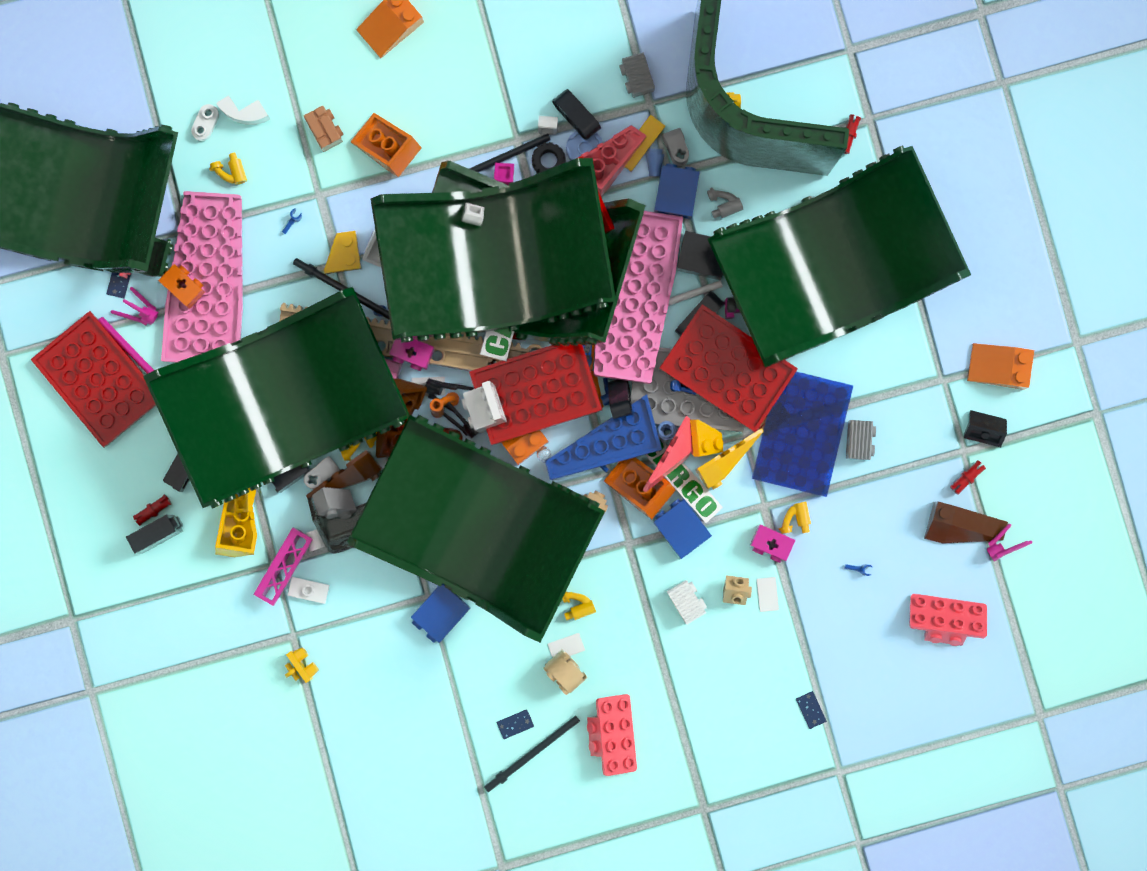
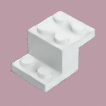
[462,381,507,433]

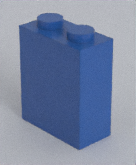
[654,163,700,220]
[653,499,712,559]
[410,584,471,643]

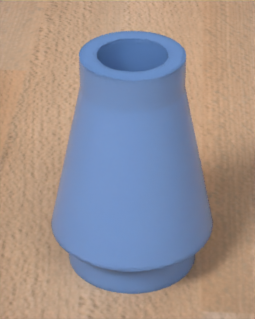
[646,149,664,176]
[657,421,676,440]

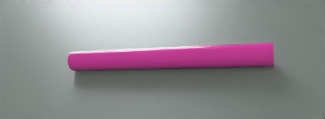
[98,317,154,374]

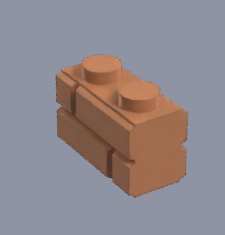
[303,105,344,152]

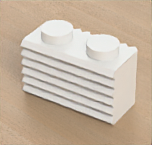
[666,580,707,625]

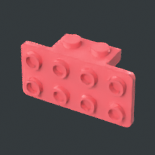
[909,594,987,646]
[587,694,637,776]

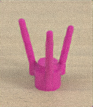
[111,287,159,326]
[986,524,1033,562]

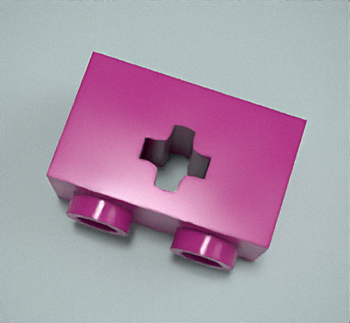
[389,339,435,371]
[749,524,796,563]

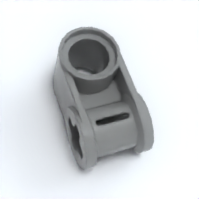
[662,128,689,167]
[304,456,340,489]

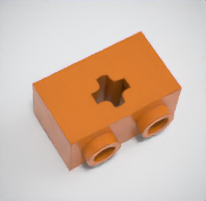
[158,264,205,309]

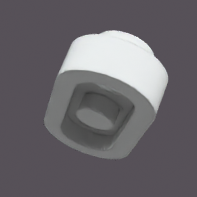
[191,104,219,142]

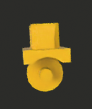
[285,647,319,683]

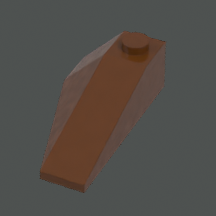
[375,378,427,458]
[306,450,383,499]
[924,501,1008,544]

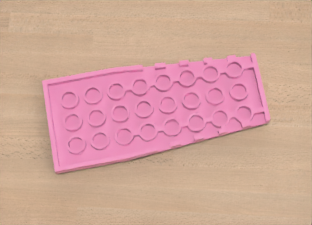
[161,191,243,363]
[594,211,683,384]

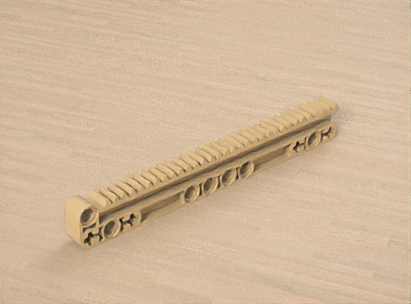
[279,302,542,371]

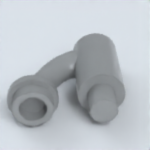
[707,187,744,219]

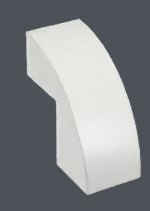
[216,95,271,125]

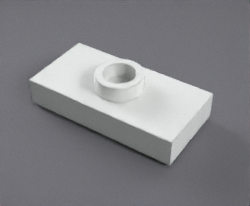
[287,577,330,604]

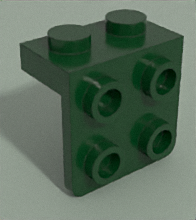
[136,238,173,277]

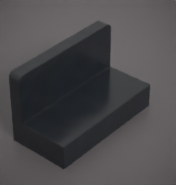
[964,410,1007,448]
[163,453,190,492]
[272,466,311,493]

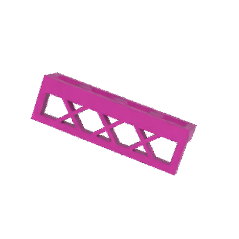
[253,527,313,606]

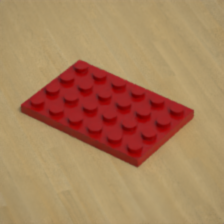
[659,304,798,433]
[30,311,156,448]
[469,344,603,445]

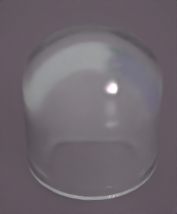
[537,446,552,463]

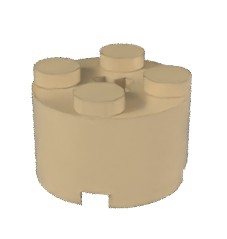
[543,649,588,695]

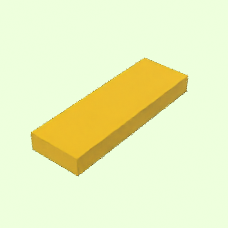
[625,115,665,172]

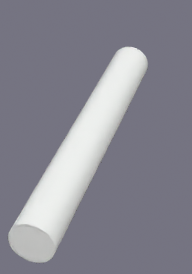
[668,280,723,306]

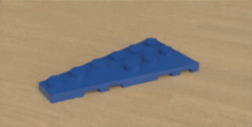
[545,394,662,480]

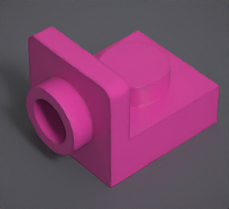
[494,163,514,185]

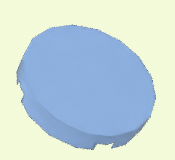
[566,131,603,160]

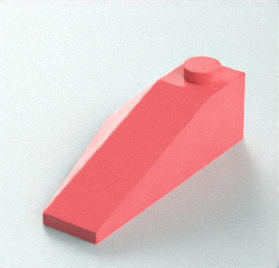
[580,125,646,197]
[643,416,693,492]

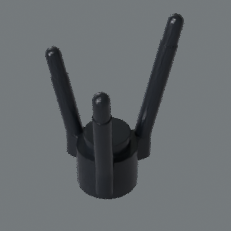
[425,378,474,413]
[443,402,479,439]

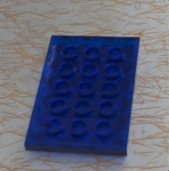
[751,371,853,497]

